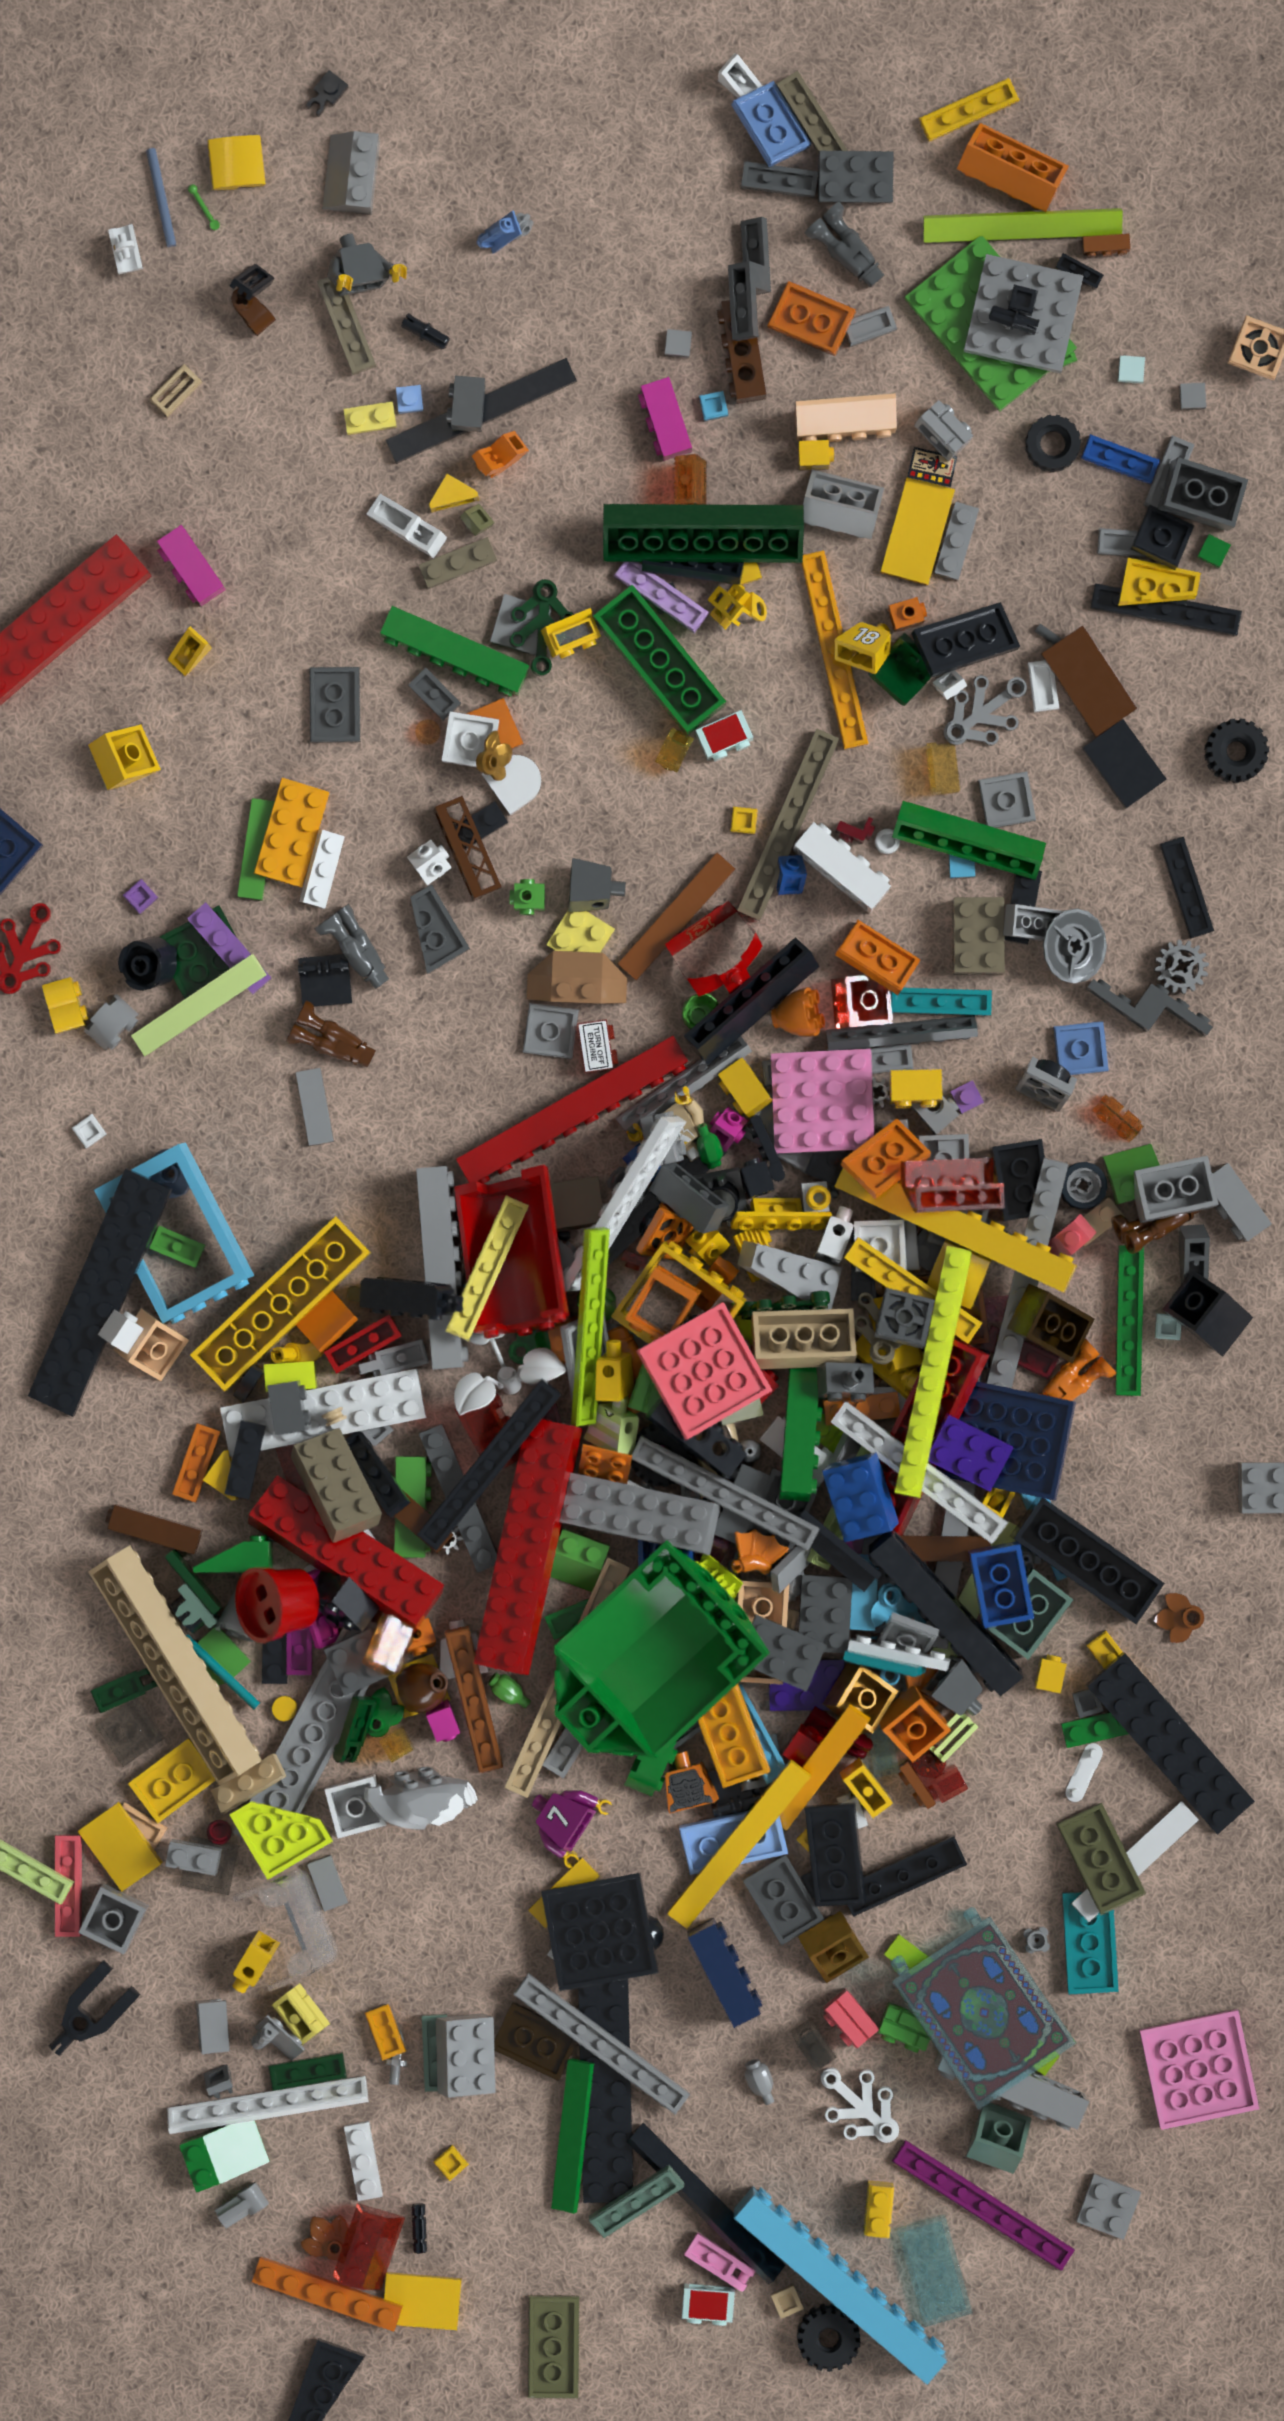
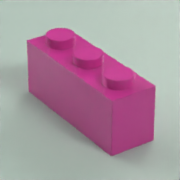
[638,377,692,461]
[157,524,226,606]

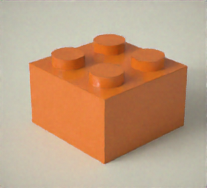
[879,1685,951,1762]

